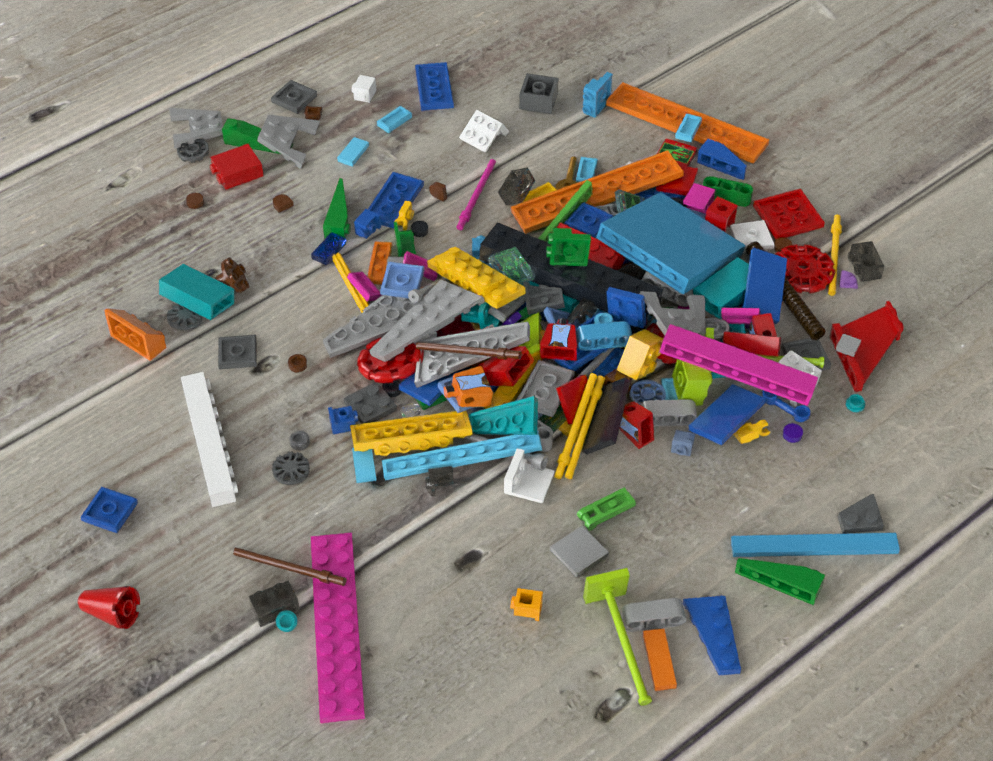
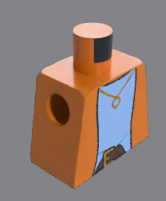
[444,366,493,407]

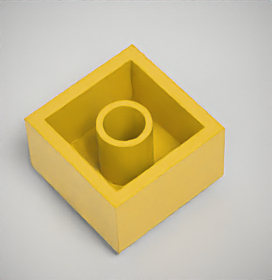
[617,329,663,380]

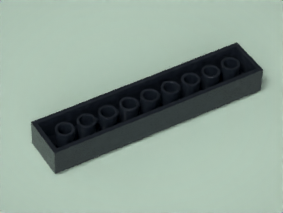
[479,222,663,328]

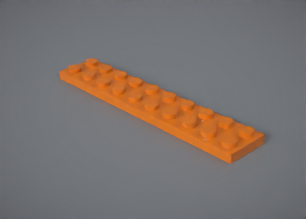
[606,82,769,164]
[511,150,684,234]

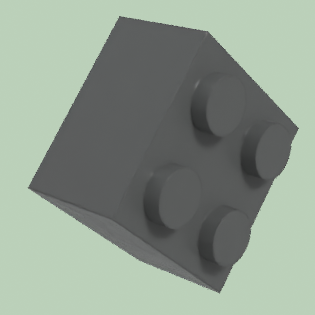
[519,73,559,114]

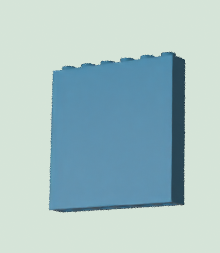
[596,192,746,294]

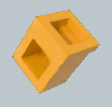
[510,588,543,621]

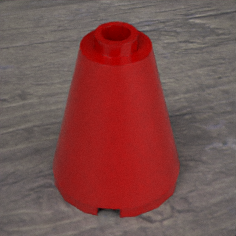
[78,586,140,629]

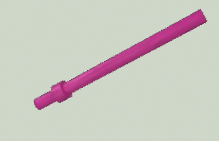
[456,159,496,231]

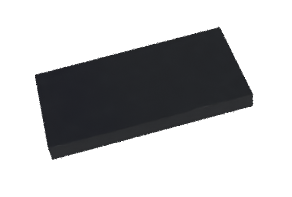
[583,377,630,454]

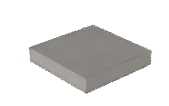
[550,526,609,578]

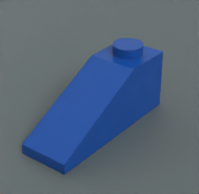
[697,139,747,180]

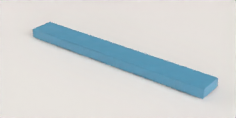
[731,533,900,557]

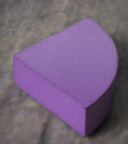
[839,270,858,289]

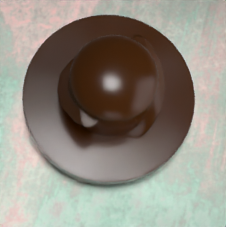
[215,257,250,293]

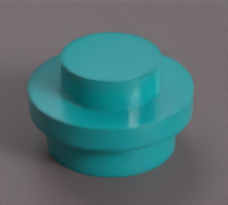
[845,394,865,412]
[276,610,298,632]

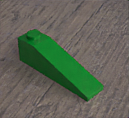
[222,118,293,154]
[323,178,351,241]
[735,558,825,606]

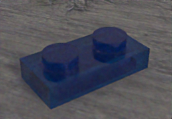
[311,232,347,265]

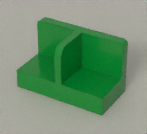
[394,222,416,257]

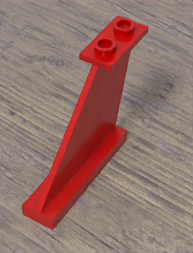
[829,301,904,392]

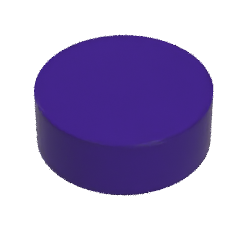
[783,423,803,443]

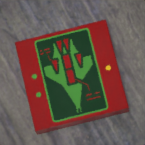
[657,138,698,167]

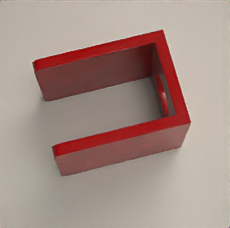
[705,196,738,233]

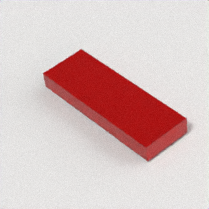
[723,331,781,357]

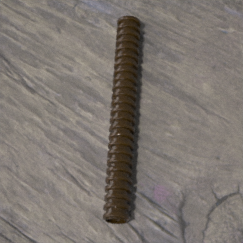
[746,241,826,340]

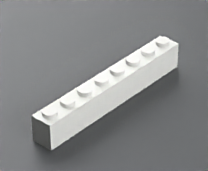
[181,372,238,507]

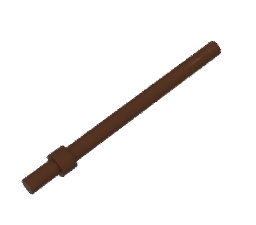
[416,342,522,360]
[233,547,347,586]

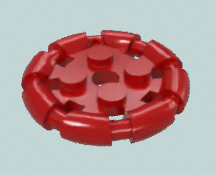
[775,244,836,294]
[357,337,424,383]

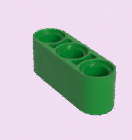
[703,176,753,207]

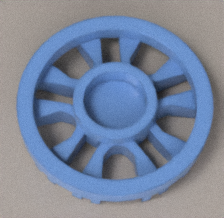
[630,380,666,405]

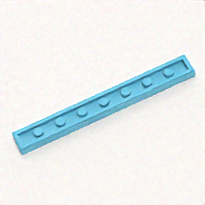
[382,430,542,480]

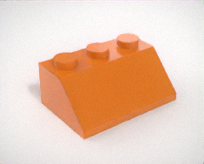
[104,308,167,361]

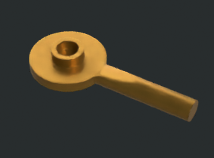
[556,156,577,190]

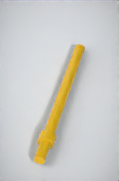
[828,214,842,296]
[554,373,597,479]
[565,376,605,479]

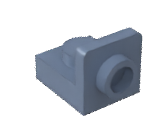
[671,430,695,456]

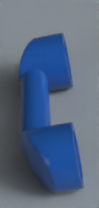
[762,390,810,422]

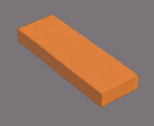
[367,241,393,285]
[643,628,677,691]

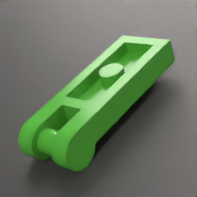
[577,487,636,531]

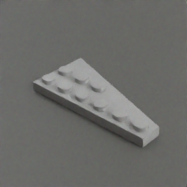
[369,280,485,362]
[323,295,424,358]
[414,322,530,388]

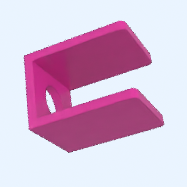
[683,183,715,214]

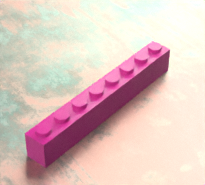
[660,324,818,406]

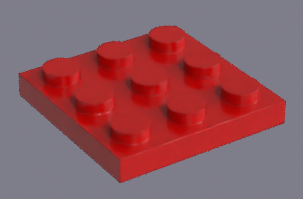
[753,188,825,239]

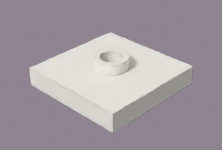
[730,220,774,253]

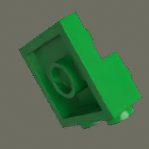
[546,228,591,266]

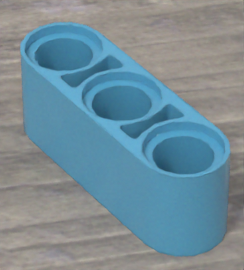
[576,321,632,351]

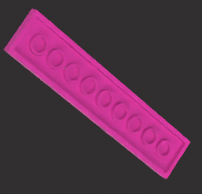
[311,533,365,723]

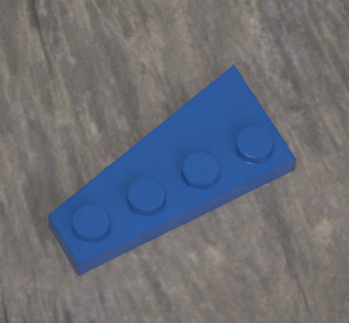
[683,596,741,675]

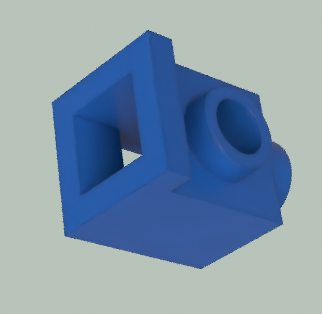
[354,209,381,239]
[328,406,359,435]

